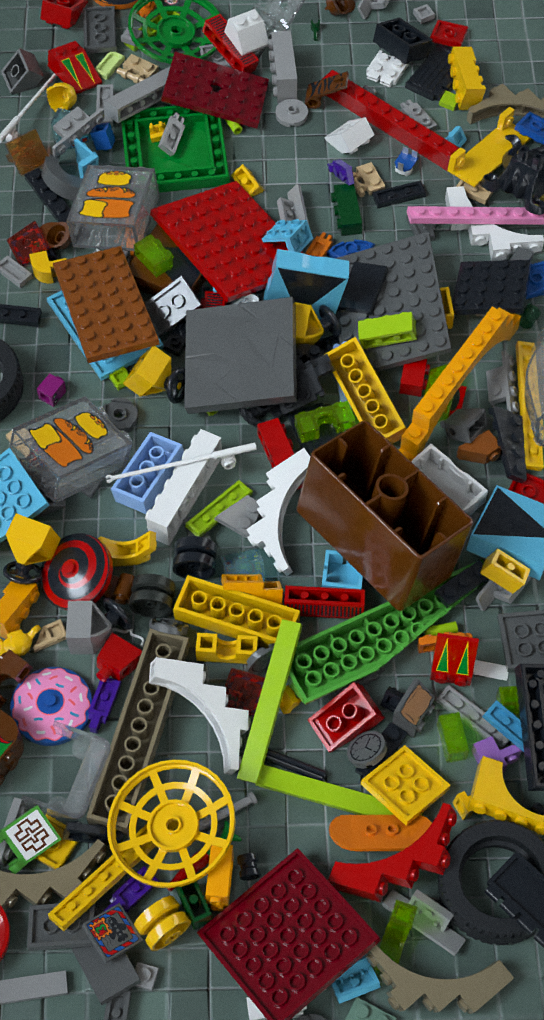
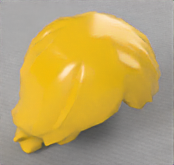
[46,82,77,113]

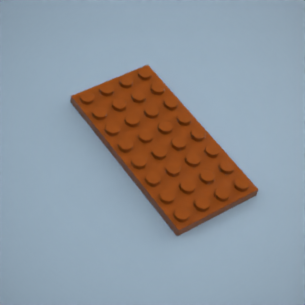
[53,246,159,363]

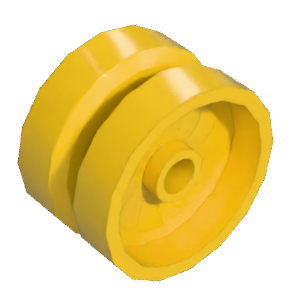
[134,895,191,951]

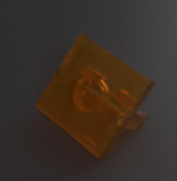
[5,129,49,175]

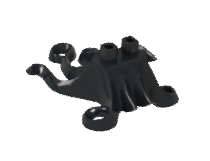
[481,135,544,215]

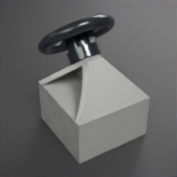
[66,598,132,654]

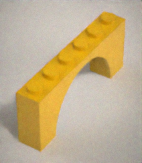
[468,756,544,835]

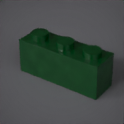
[330,184,362,236]

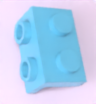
[331,954,381,1004]

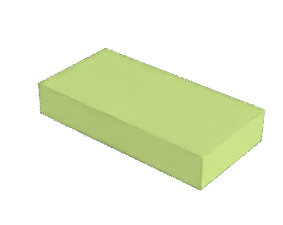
[95,52,125,80]

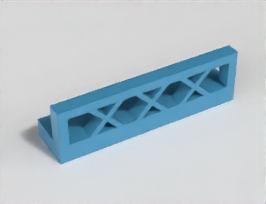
[482,700,524,752]

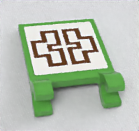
[0,805,62,874]

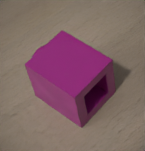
[37,373,67,407]

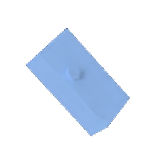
[111,432,184,514]

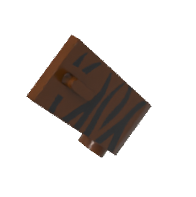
[305,71,349,109]

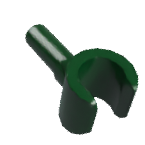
[311,19,320,41]

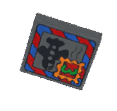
[82,903,143,964]

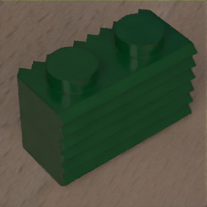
[176,878,213,930]

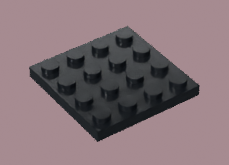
[452,260,532,315]

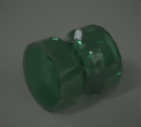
[519,304,541,329]

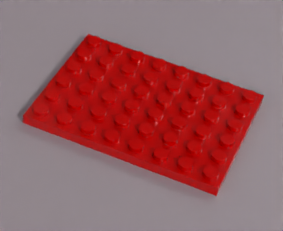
[150,181,303,303]

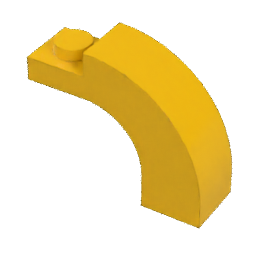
[98,531,157,566]

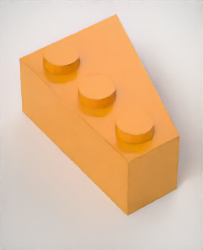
[0,575,40,639]

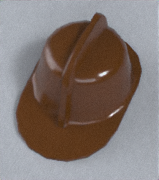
[324,0,355,16]
[35,222,75,250]

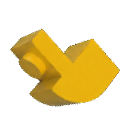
[29,251,67,284]

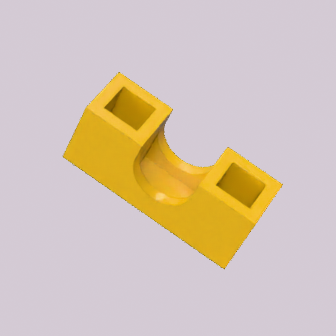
[196,633,258,664]

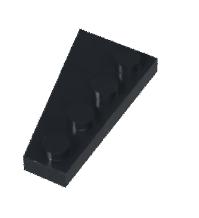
[488,405,527,483]

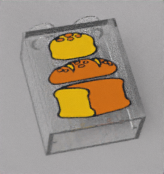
[66,165,160,251]
[9,396,133,504]

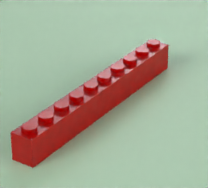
[322,70,459,171]

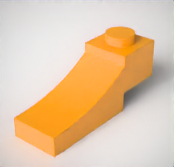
[221,574,283,604]

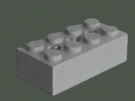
[268,30,297,104]

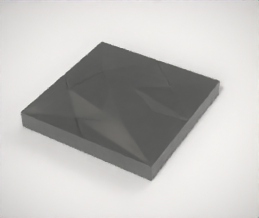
[184,297,297,414]

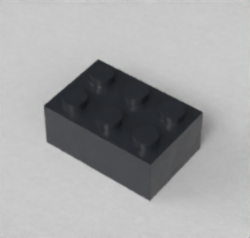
[373,17,433,64]

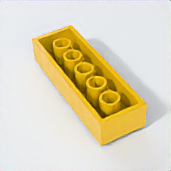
[324,337,407,444]
[173,575,300,649]

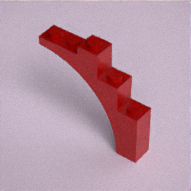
[328,803,457,902]

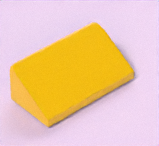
[231,164,265,197]

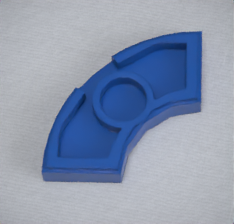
[327,240,375,258]

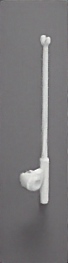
[0,73,57,144]
[106,443,257,483]

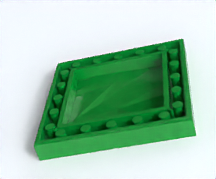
[121,106,230,195]

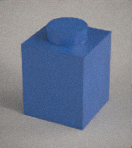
[90,122,116,151]

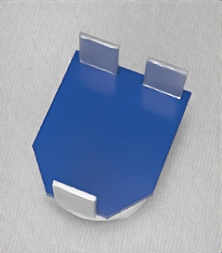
[395,146,419,176]

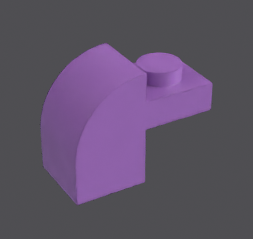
[471,736,522,773]

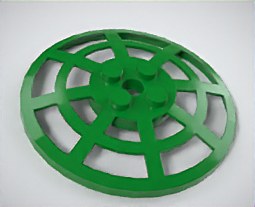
[128,0,220,64]

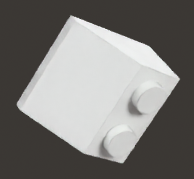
[224,9,269,56]
[324,117,375,154]

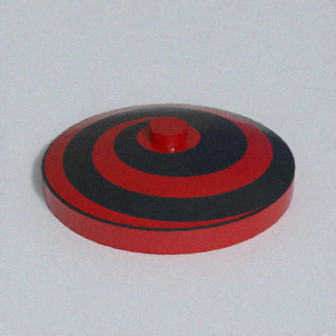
[40,533,113,611]

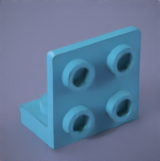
[74,138,101,190]
[262,219,313,253]

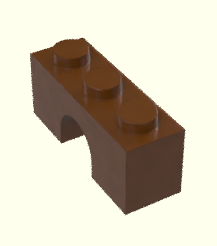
[0,649,33,709]

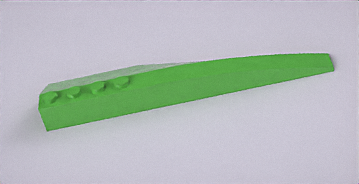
[287,559,484,705]

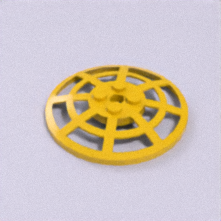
[107,760,236,888]

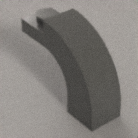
[41,154,82,202]

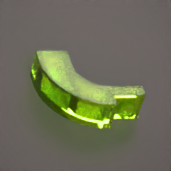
[373,900,418,972]

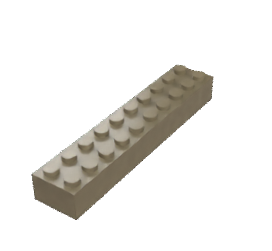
[86,628,190,836]

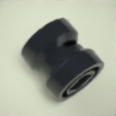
[237,853,261,881]

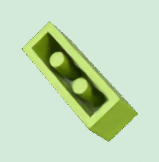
[358,312,417,349]

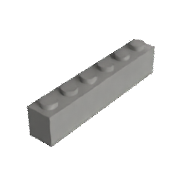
[104,67,170,123]

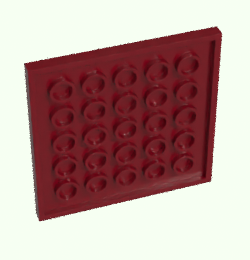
[197,848,381,1020]

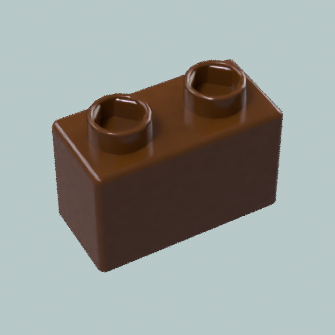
[296,421,473,611]

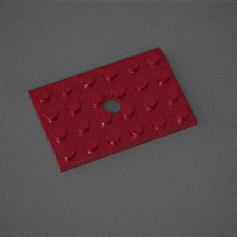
[161,52,269,129]

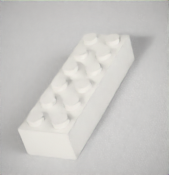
[145,429,222,546]

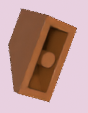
[456,430,501,464]

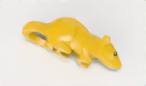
[0,625,41,657]

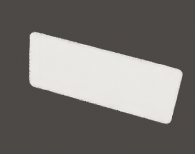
[473,660,508,681]

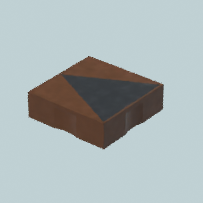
[129,223,207,296]

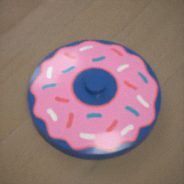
[10,667,92,746]

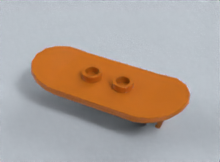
[329,815,432,852]

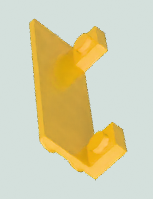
[447,107,532,187]

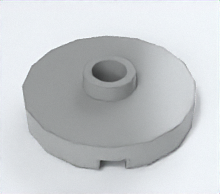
[275,99,308,127]

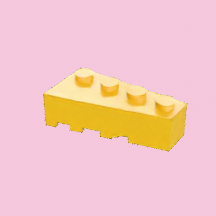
[448,47,486,110]

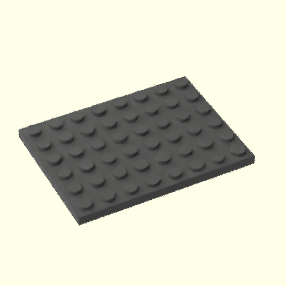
[335,232,453,372]

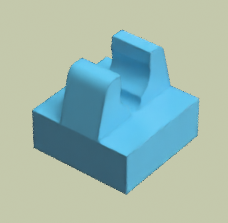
[445,126,467,148]

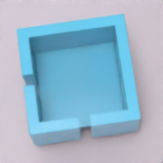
[322,550,363,589]

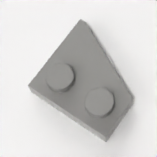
[214,495,259,538]

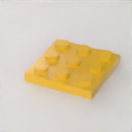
[361,745,451,826]

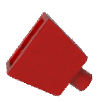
[96,632,142,682]

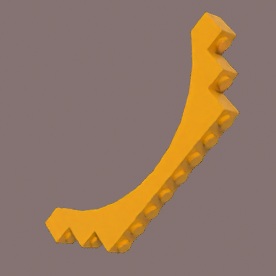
[399,306,521,461]

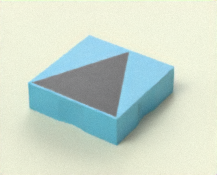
[263,249,349,319]
[466,485,544,580]

